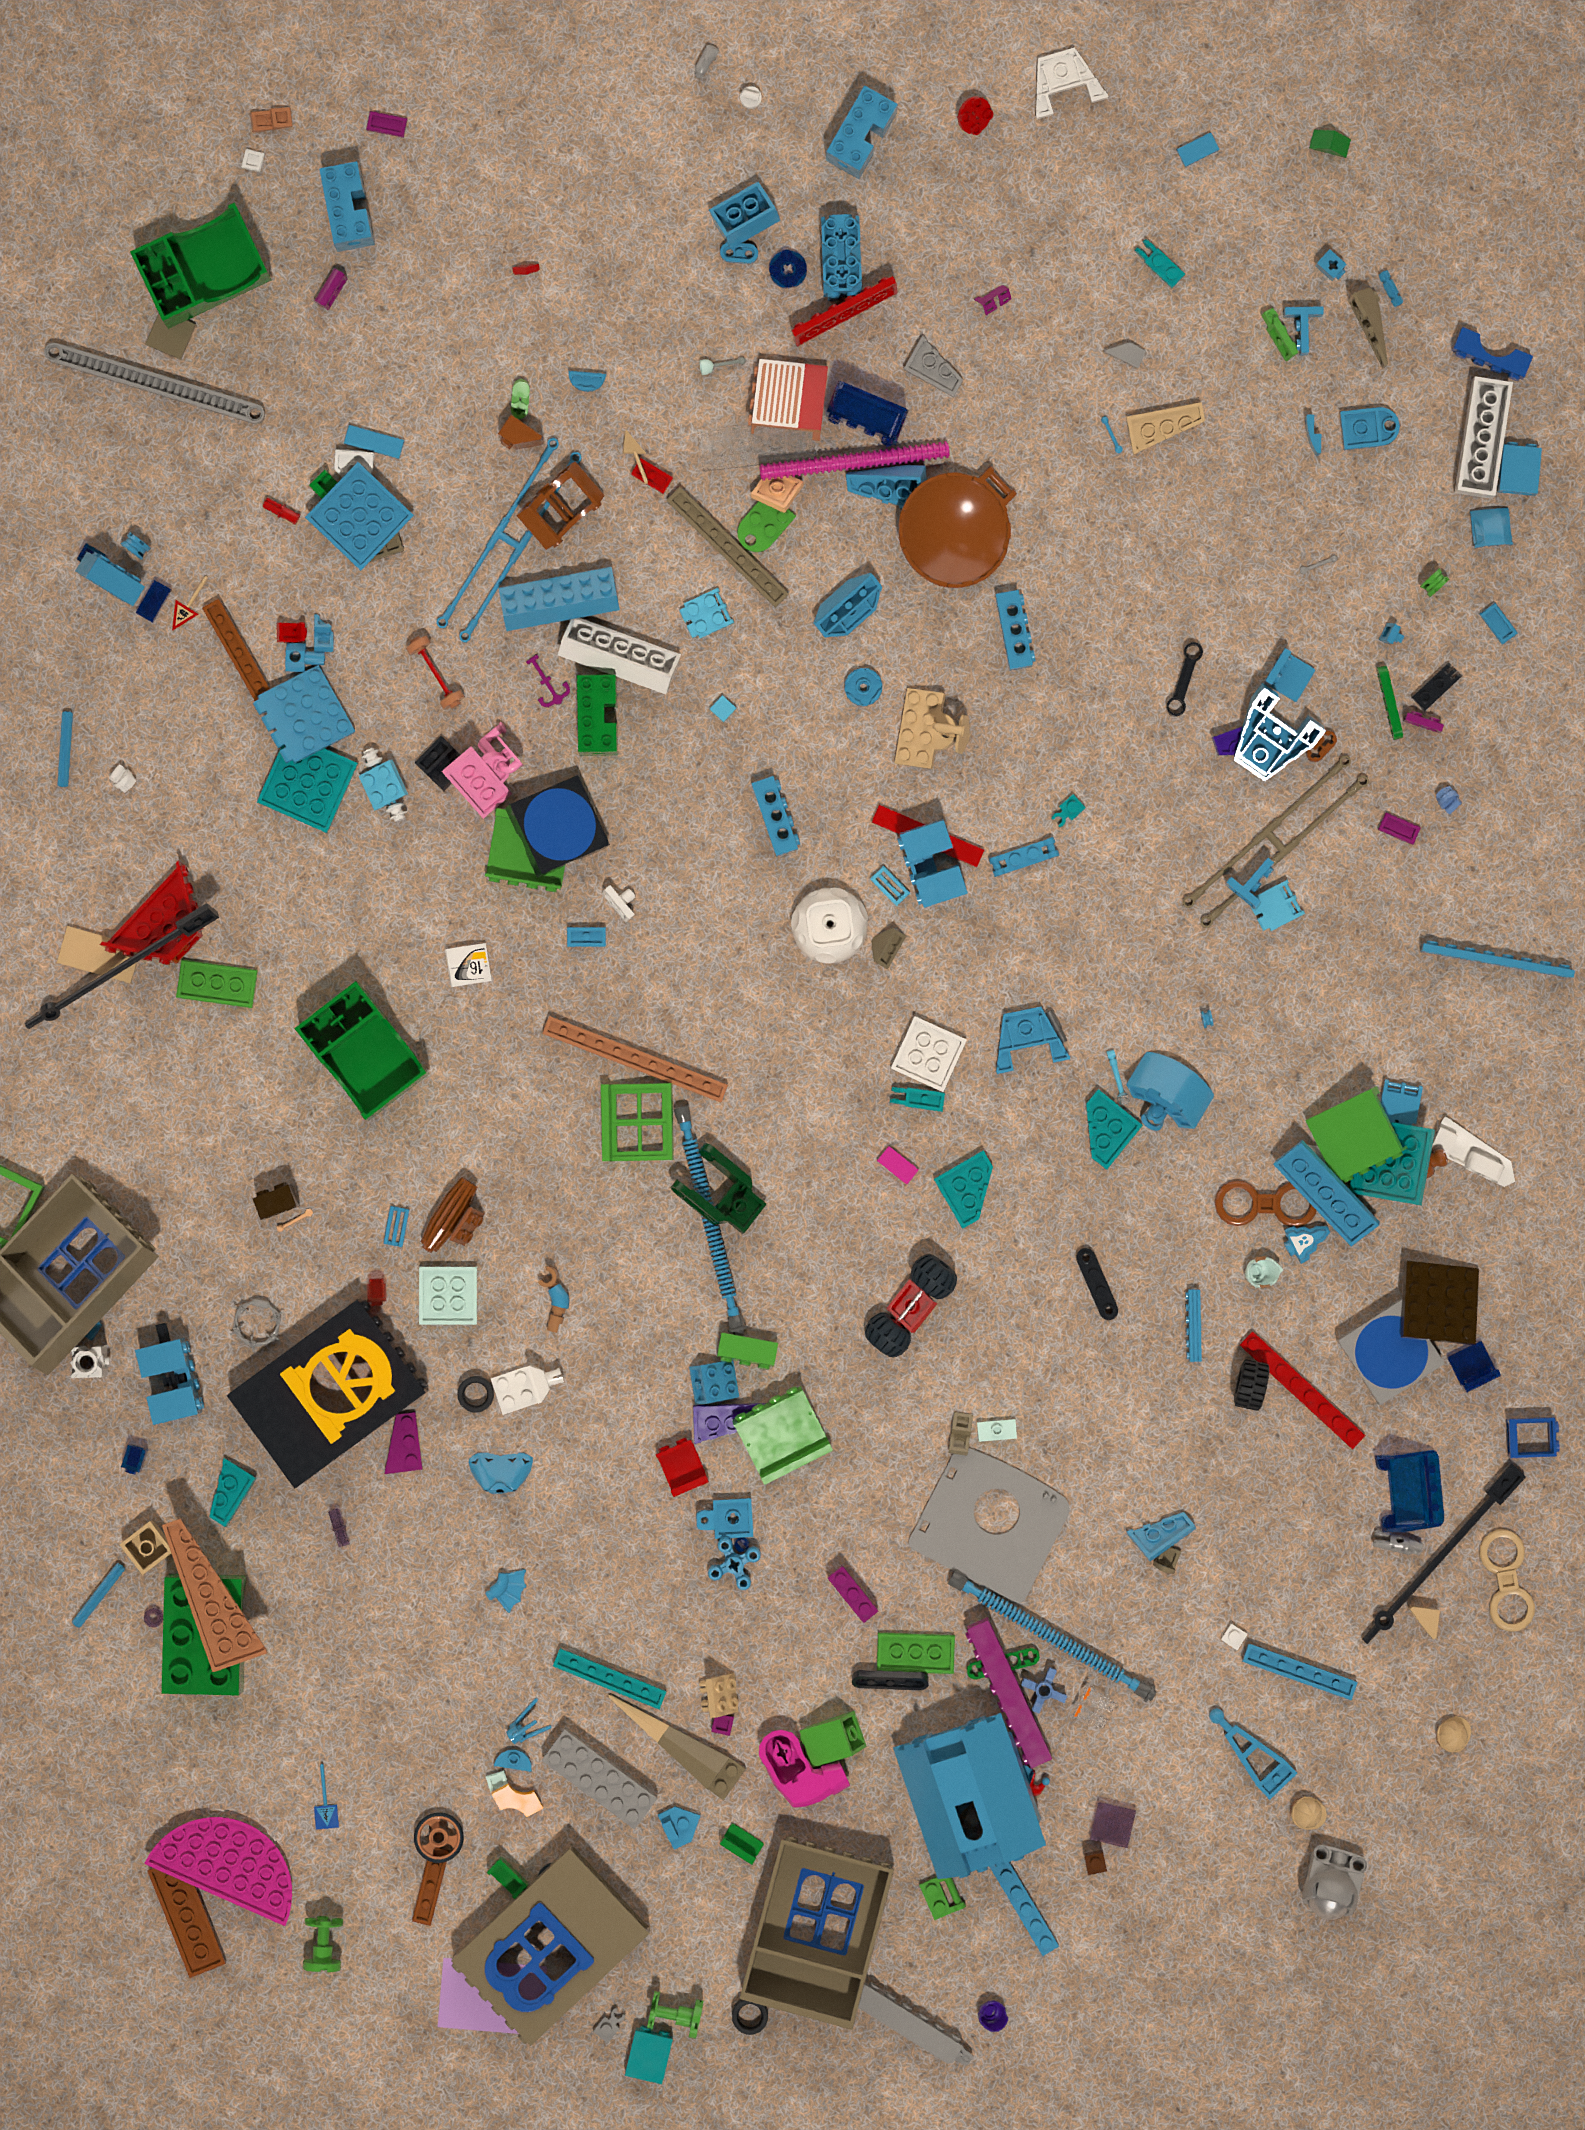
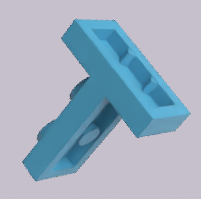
[1283,306,1324,356]
[1226,858,1274,910]

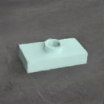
[977,1419,1017,1442]

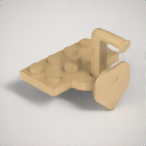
[895,688,970,770]

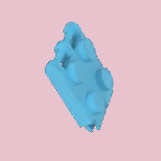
[679,588,735,639]
[1250,880,1305,931]

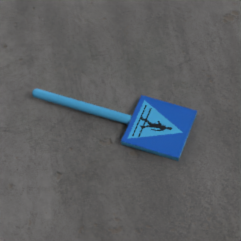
[314,1764,339,1830]

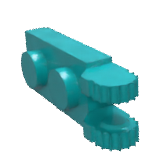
[1134,239,1185,289]
[890,1087,945,1112]

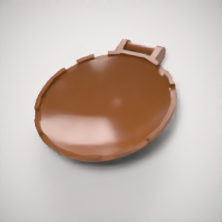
[898,466,1017,588]

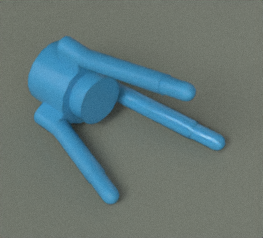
[506,1698,552,1744]

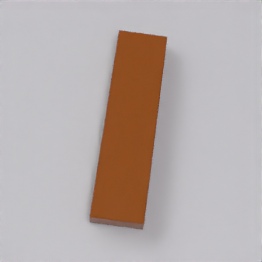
[412,1847,450,1926]

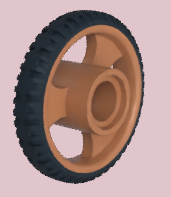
[414,1812,464,1863]

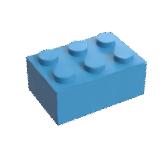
[709,182,781,249]
[75,552,145,606]

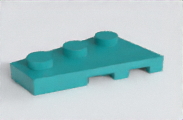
[209,1458,257,1527]

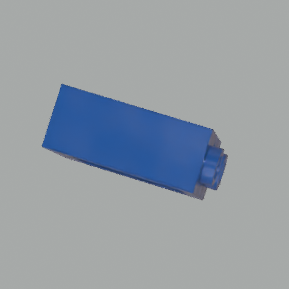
[1506,1417,1560,1458]

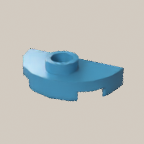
[568,371,607,392]
[494,1749,532,1772]

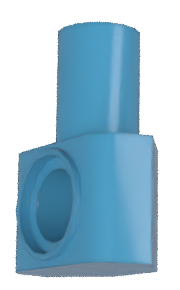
[285,643,325,672]

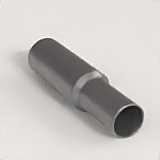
[1045,1010,1068,1043]

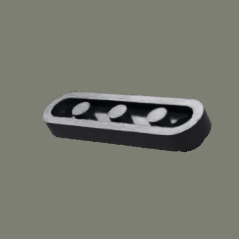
[1076,1248,1118,1320]
[852,1670,929,1690]

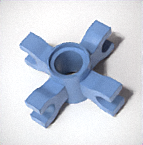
[1021,1667,1067,1714]

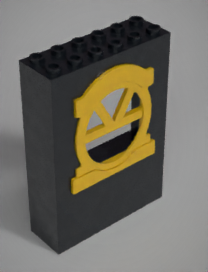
[226,1298,429,1489]

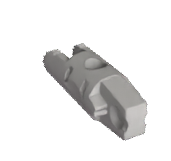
[1373,1530,1423,1555]

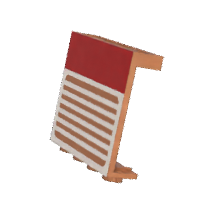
[748,359,828,441]

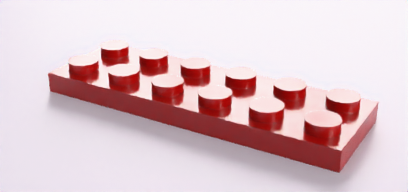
[791,276,898,347]

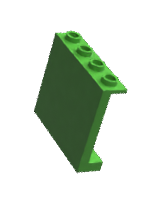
[1305,1086,1407,1183]

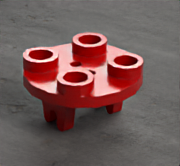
[957,96,994,135]

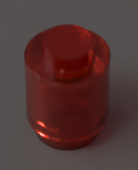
[367,1278,387,1306]

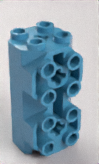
[821,214,862,301]

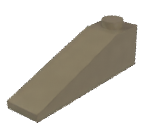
[1348,287,1388,369]

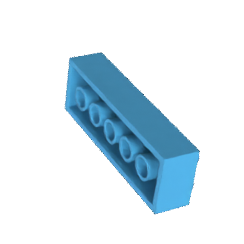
[499,567,620,631]

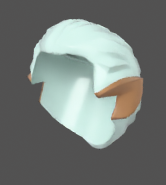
[1244,1256,1283,1288]

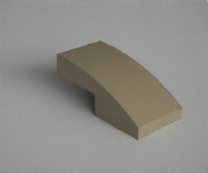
[948,1412,973,1456]

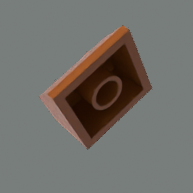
[498,415,544,450]

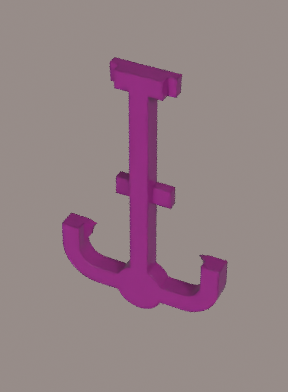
[526,655,570,708]

